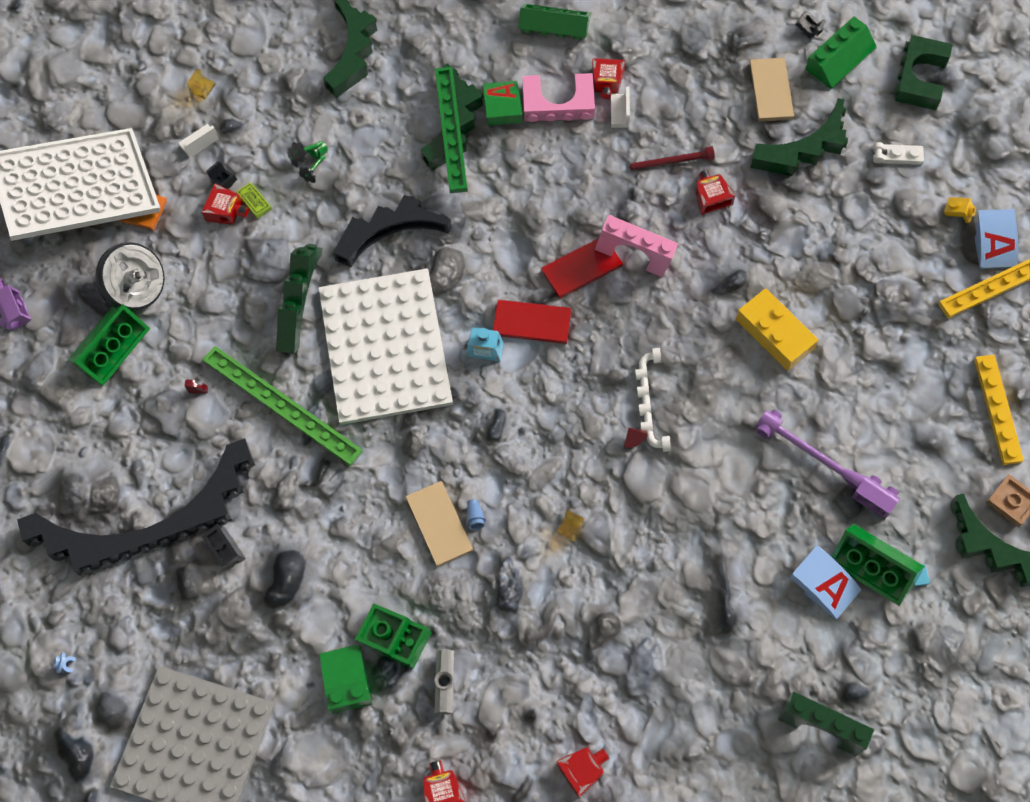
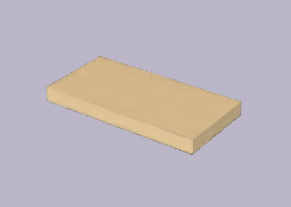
[750,58,794,122]
[406,481,473,567]

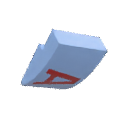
[974,209,1018,269]
[790,545,861,620]

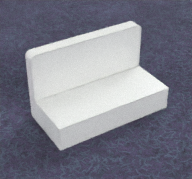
[611,87,630,128]
[179,124,219,158]

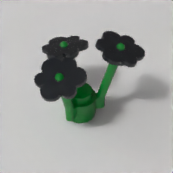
[287,141,328,183]

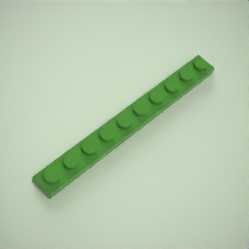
[203,346,363,467]

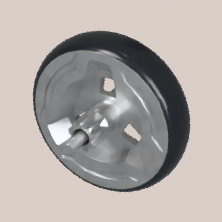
[95,242,165,312]

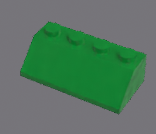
[518,3,591,40]
[805,16,877,89]
[67,304,150,386]
[832,524,925,606]

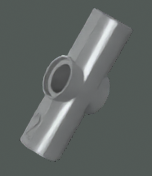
[435,649,454,715]

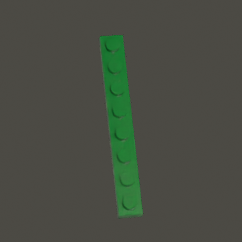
[435,67,468,194]

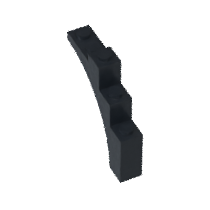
[333,195,451,268]

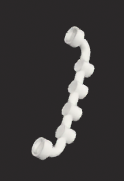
[635,348,671,452]

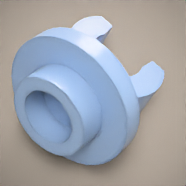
[53,653,76,674]

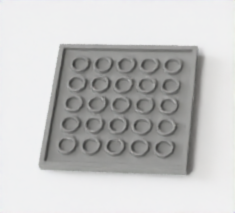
[110,666,275,802]

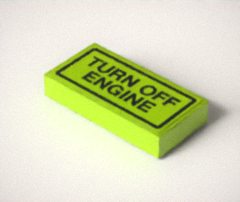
[236,182,272,219]

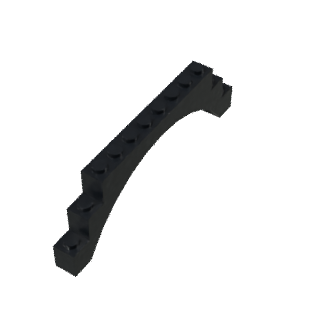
[17,438,255,576]

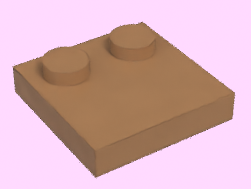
[986,474,1030,528]

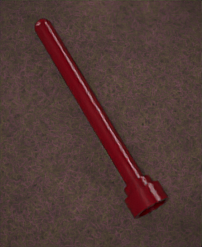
[629,146,715,170]

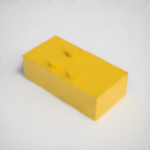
[735,288,819,371]

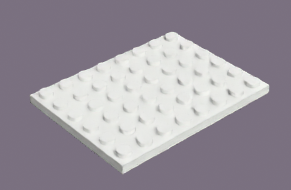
[0,128,160,241]
[319,268,453,425]

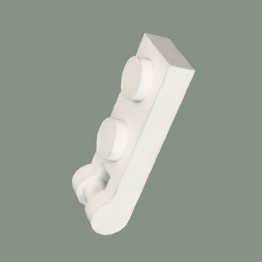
[873,142,924,165]

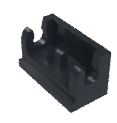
[202,524,246,568]

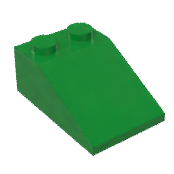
[320,644,372,714]

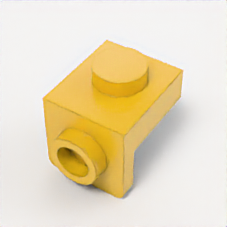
[944,197,976,223]

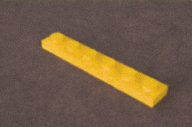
[938,259,1030,319]
[974,354,1024,466]

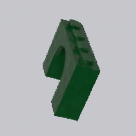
[893,35,953,111]
[778,692,874,756]

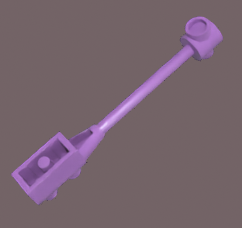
[0,278,32,330]
[756,410,900,520]

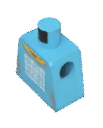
[465,328,504,362]

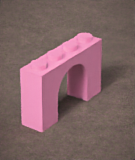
[523,73,595,122]
[595,215,678,278]

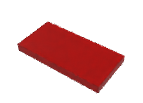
[541,238,623,299]
[493,300,571,344]

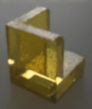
[187,68,215,100]
[557,510,585,542]

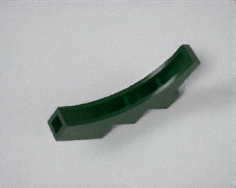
[323,0,377,98]
[421,63,484,171]
[750,98,848,176]
[276,244,323,354]
[950,494,1030,587]

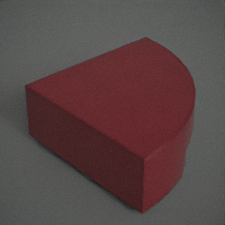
[185,379,208,393]
[624,427,647,448]

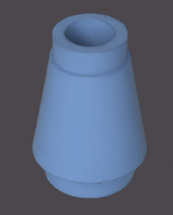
[466,499,486,530]

